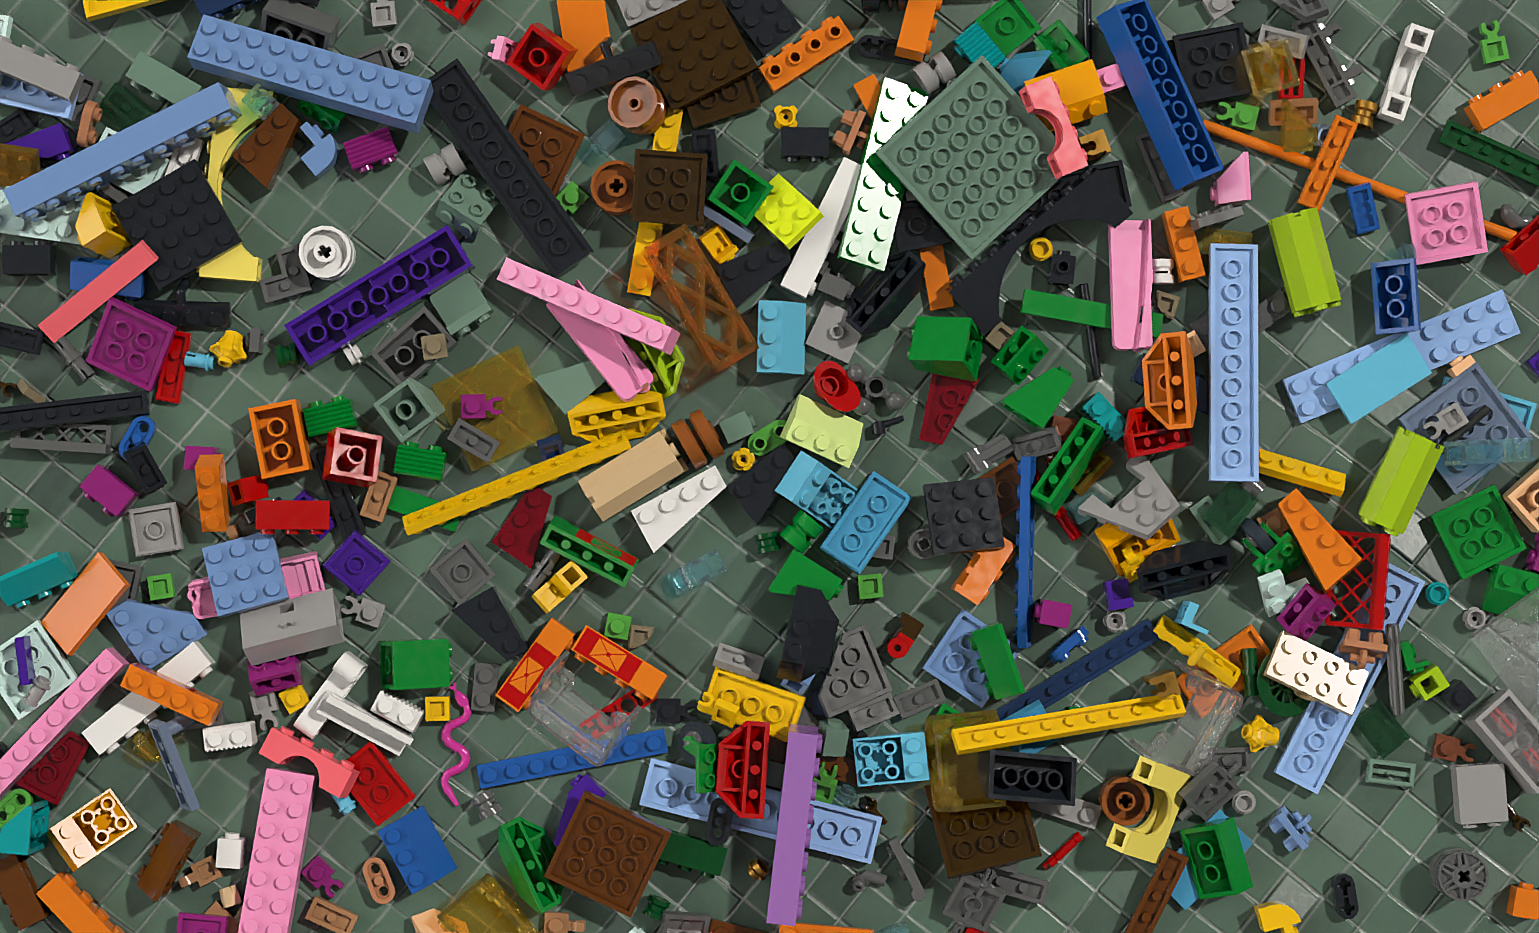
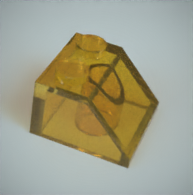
[1241,38,1300,97]

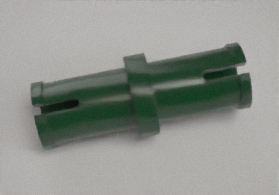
[1241,648,1260,697]

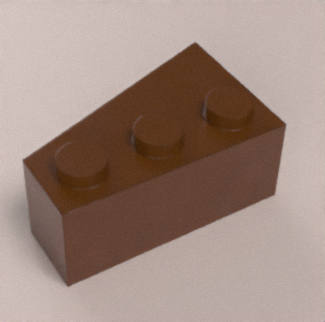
[232,103,303,191]

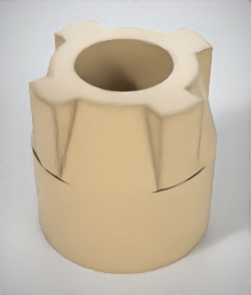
[219,884,242,908]

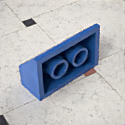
[1371,258,1421,335]
[378,805,458,895]

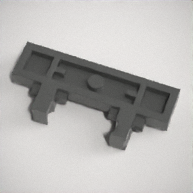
[1290,20,1364,108]

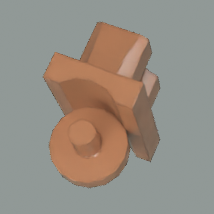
[832,110,870,155]
[1339,628,1388,669]

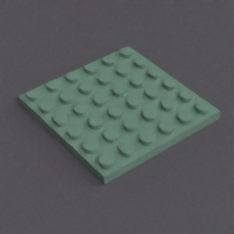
[875,55,1062,260]

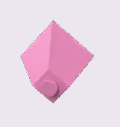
[1210,152,1251,207]

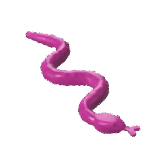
[441,683,472,806]

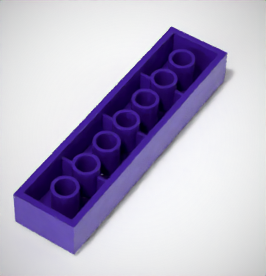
[284,225,475,368]

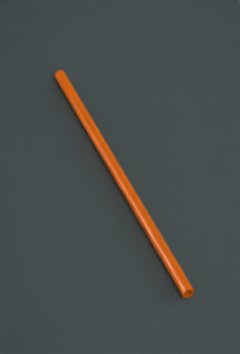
[1203,119,1517,241]

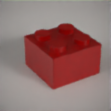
[506,23,578,91]
[322,427,383,488]

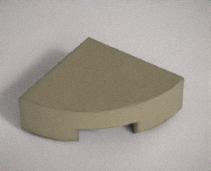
[1155,290,1180,320]
[16,378,47,403]
[628,624,655,648]

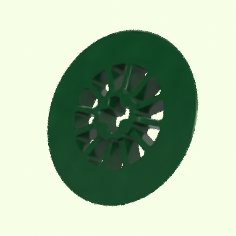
[1257,651,1310,717]

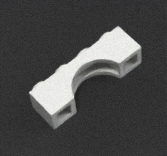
[1375,23,1434,125]

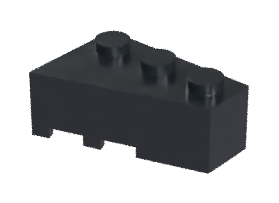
[716,240,792,312]
[727,443,795,525]
[451,586,530,661]

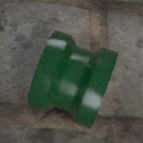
[276,342,300,368]
[4,508,29,528]
[754,531,780,554]
[642,894,671,921]

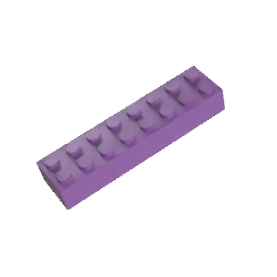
[766,724,823,926]

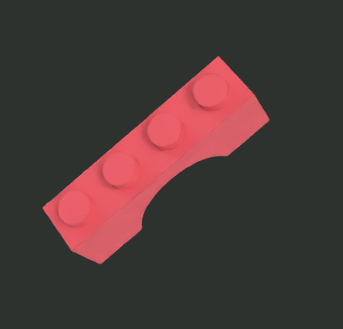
[1019,76,1088,180]
[259,726,360,798]

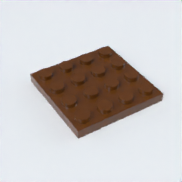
[544,790,672,918]

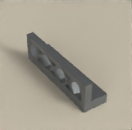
[10,424,113,454]

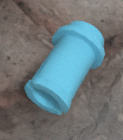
[184,351,217,371]
[329,793,356,815]

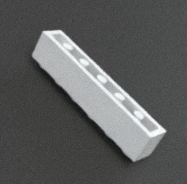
[780,157,860,299]
[82,641,216,755]

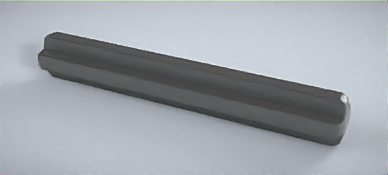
[1385,623,1405,716]

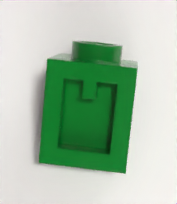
[1400,640,1430,674]

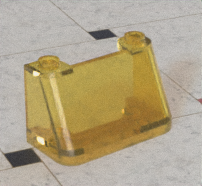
[925,709,1007,812]
[437,873,540,933]

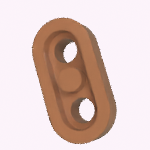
[77,100,102,148]
[363,856,396,904]

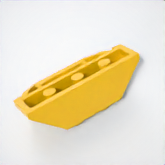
[567,390,666,442]

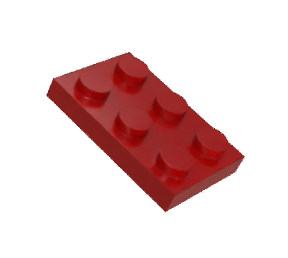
[347,741,416,826]

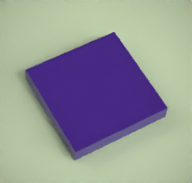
[323,529,391,596]

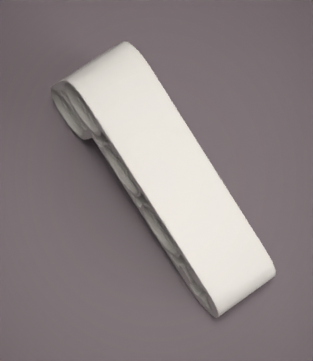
[293,651,368,740]

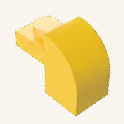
[531,560,588,614]
[1254,901,1301,933]

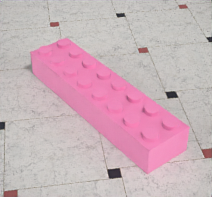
[238,767,318,933]

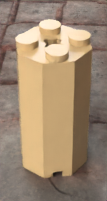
[578,429,689,522]

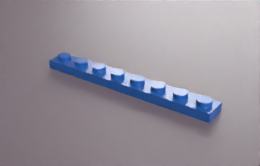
[1014,455,1036,648]
[476,728,669,789]

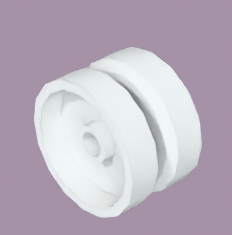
[299,226,356,281]

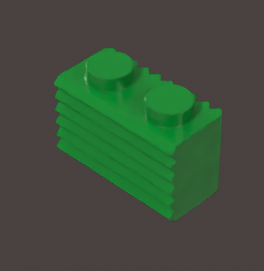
[303,395,358,438]
[393,441,448,481]

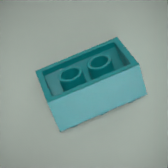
[0,552,79,609]
[0,800,51,855]

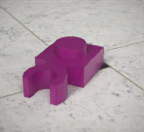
[461,394,503,419]
[301,855,344,898]

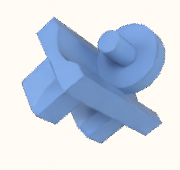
[1269,805,1312,852]

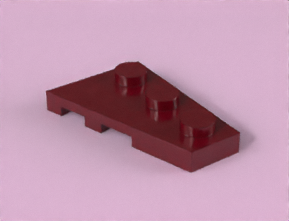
[919,373,980,445]
[492,486,553,569]
[15,730,91,806]

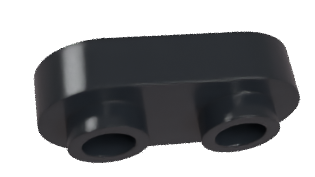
[705,797,733,846]

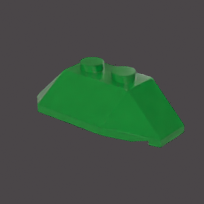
[498,816,563,914]

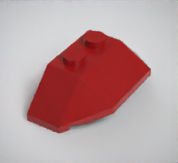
[1123,407,1194,459]
[715,721,770,819]

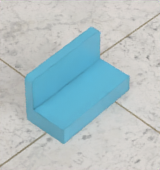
[1174,600,1209,635]

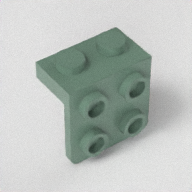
[435,171,500,241]
[430,273,494,338]

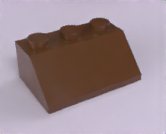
[137,819,201,902]

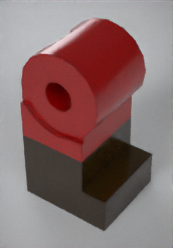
[887,611,924,658]

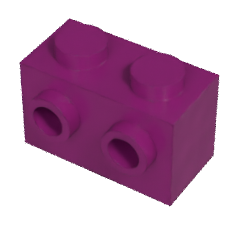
[1277,583,1337,641]
[248,654,303,696]

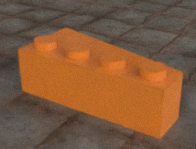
[1278,488,1362,594]

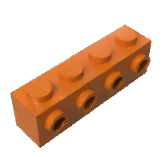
[759,16,854,95]

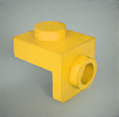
[699,224,739,264]

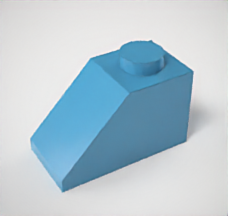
[999,50,1052,95]

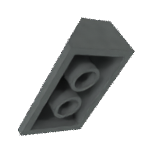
[260,0,340,52]

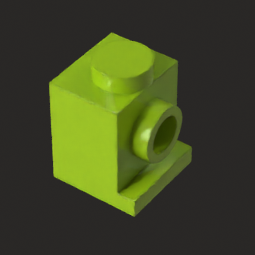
[1408,663,1450,701]

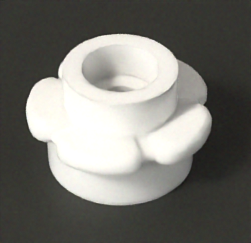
[342,344,363,366]

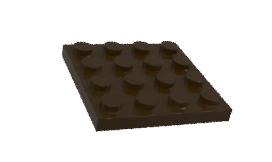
[630,0,758,113]
[924,773,1042,880]

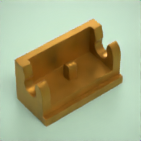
[1078,129,1111,162]
[1142,669,1181,697]

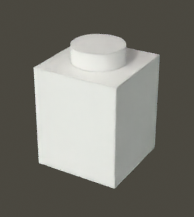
[216,832,246,869]

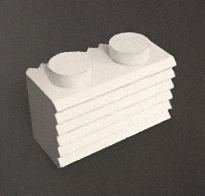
[370,689,425,733]
[203,721,258,752]

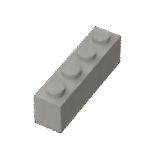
[0,35,84,103]

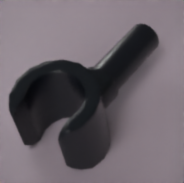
[872,415,904,435]

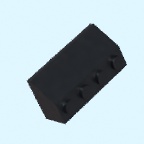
[977,750,1077,806]

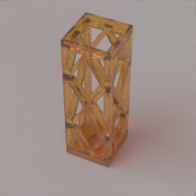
[640,223,759,374]

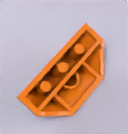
[1142,331,1197,430]

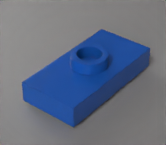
[1345,182,1380,235]

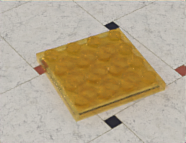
[432,345,559,472]

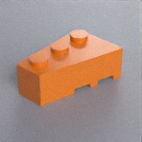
[951,538,1016,605]

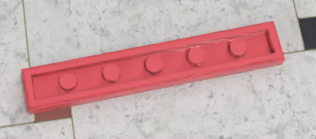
[38,240,159,343]

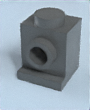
[817,267,855,302]

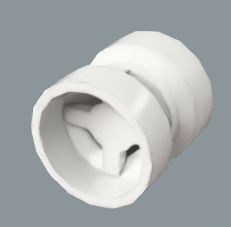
[1152,259,1174,285]

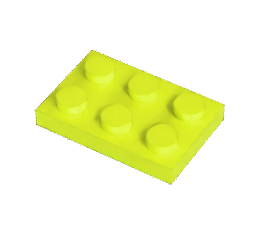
[754,173,824,250]

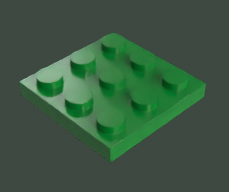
[1429,484,1527,580]

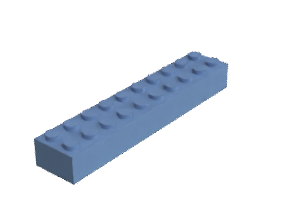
[187,14,434,134]
[3,82,242,223]

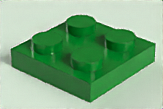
[974,0,1041,56]

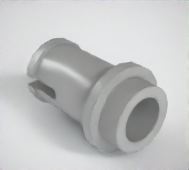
[23,675,51,707]

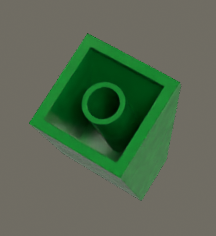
[907,316,984,381]
[999,366,1074,430]
[768,549,844,600]
[379,638,453,690]

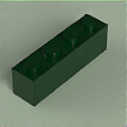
[657,828,728,878]

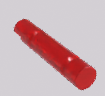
[1042,831,1084,870]

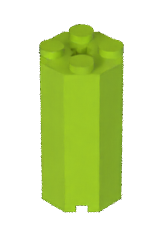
[1268,207,1341,317]
[1358,426,1445,537]

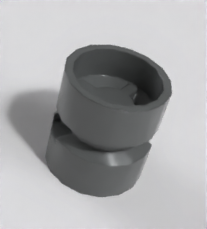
[907,528,933,560]

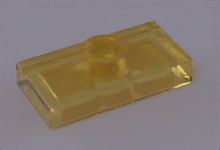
[1202,228,1253,253]

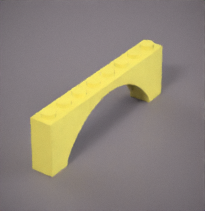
[196,87,277,283]

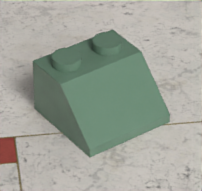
[373,377,446,443]

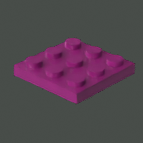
[86,297,177,392]

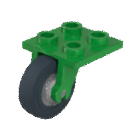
[1238,518,1305,578]
[678,721,719,793]

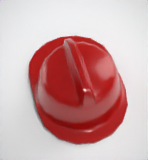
[814,361,861,412]

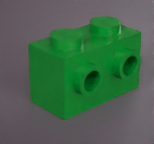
[991,326,1049,386]

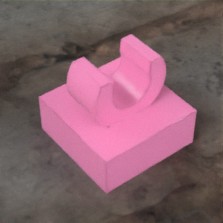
[488,35,519,65]

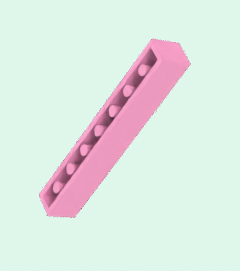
[497,257,680,355]
[0,647,130,799]

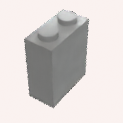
[1450,761,1509,828]

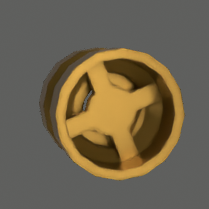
[1350,99,1379,130]

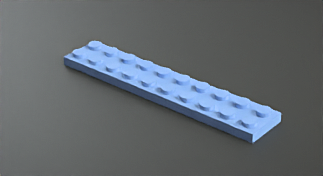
[1209,243,1259,483]
[1281,290,1520,424]
[1274,563,1425,794]
[639,757,883,864]

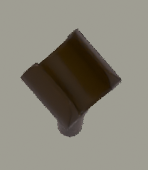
[0,381,18,397]
[858,795,888,825]
[1507,801,1531,832]

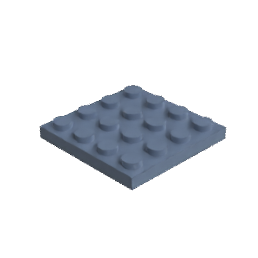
[1397,362,1534,495]

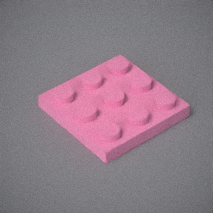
[1404,181,1488,265]

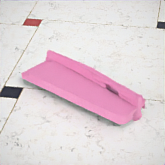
[1108,219,1153,353]
[546,279,654,402]
[187,551,326,619]

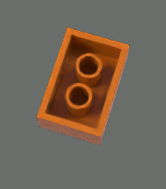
[248,399,314,479]

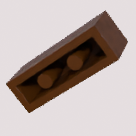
[0,854,52,930]

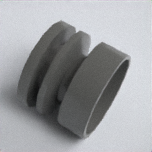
[1429,846,1489,902]

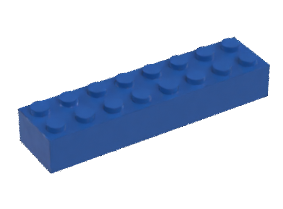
[1096,0,1225,191]

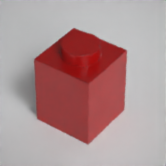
[227,475,269,506]

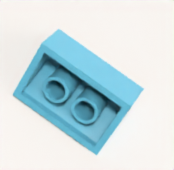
[757,300,806,375]

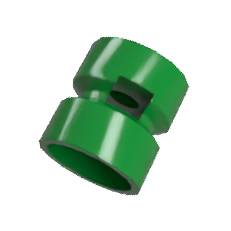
[780,510,824,554]

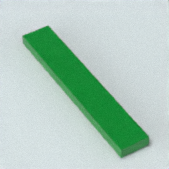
[1020,289,1164,338]

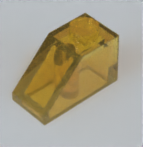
[1280,99,1317,152]

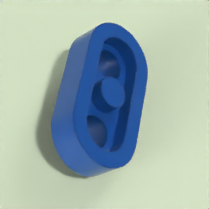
[119,416,157,459]
[1047,625,1089,664]

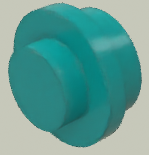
[1425,582,1450,606]

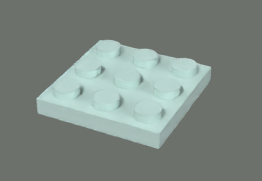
[0,620,78,720]

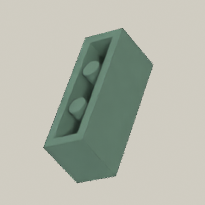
[125,51,204,105]

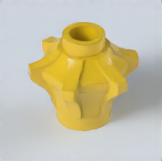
[209,330,247,367]
[1241,715,1279,752]

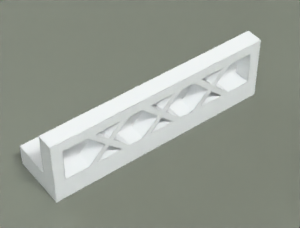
[315,690,414,756]

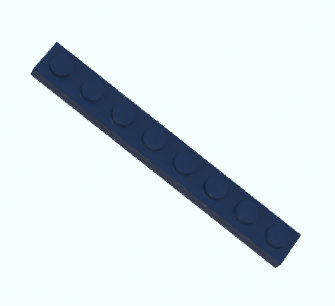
[985,618,1160,723]

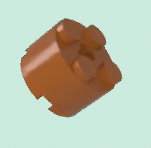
[1098,775,1150,826]

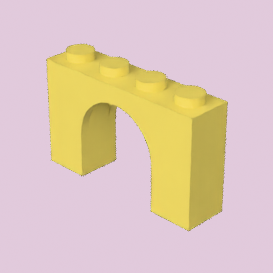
[1106,755,1192,864]

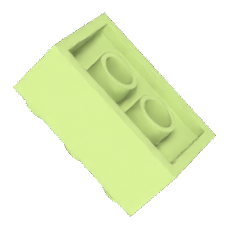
[780,394,863,468]

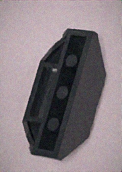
[845,250,926,336]
[1136,540,1233,600]
[776,584,839,682]

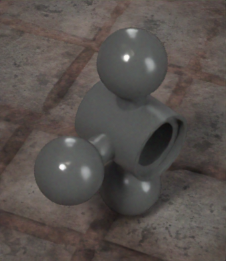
[847,363,905,416]

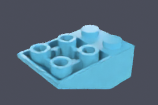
[775,451,859,529]
[853,730,931,787]

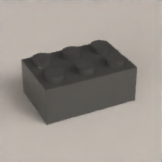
[370,306,459,385]

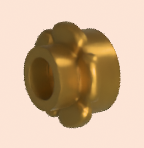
[748,858,769,881]

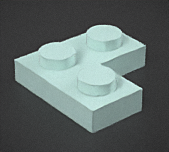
[1257,569,1309,617]

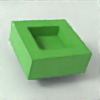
[147,573,176,600]
[857,573,884,599]
[604,612,632,640]

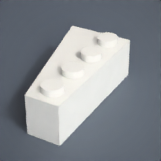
[631,466,727,553]

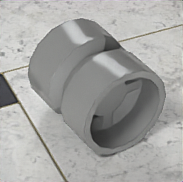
[912,51,956,95]
[423,143,467,186]

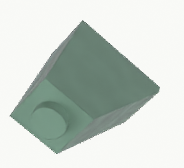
[535,361,606,416]

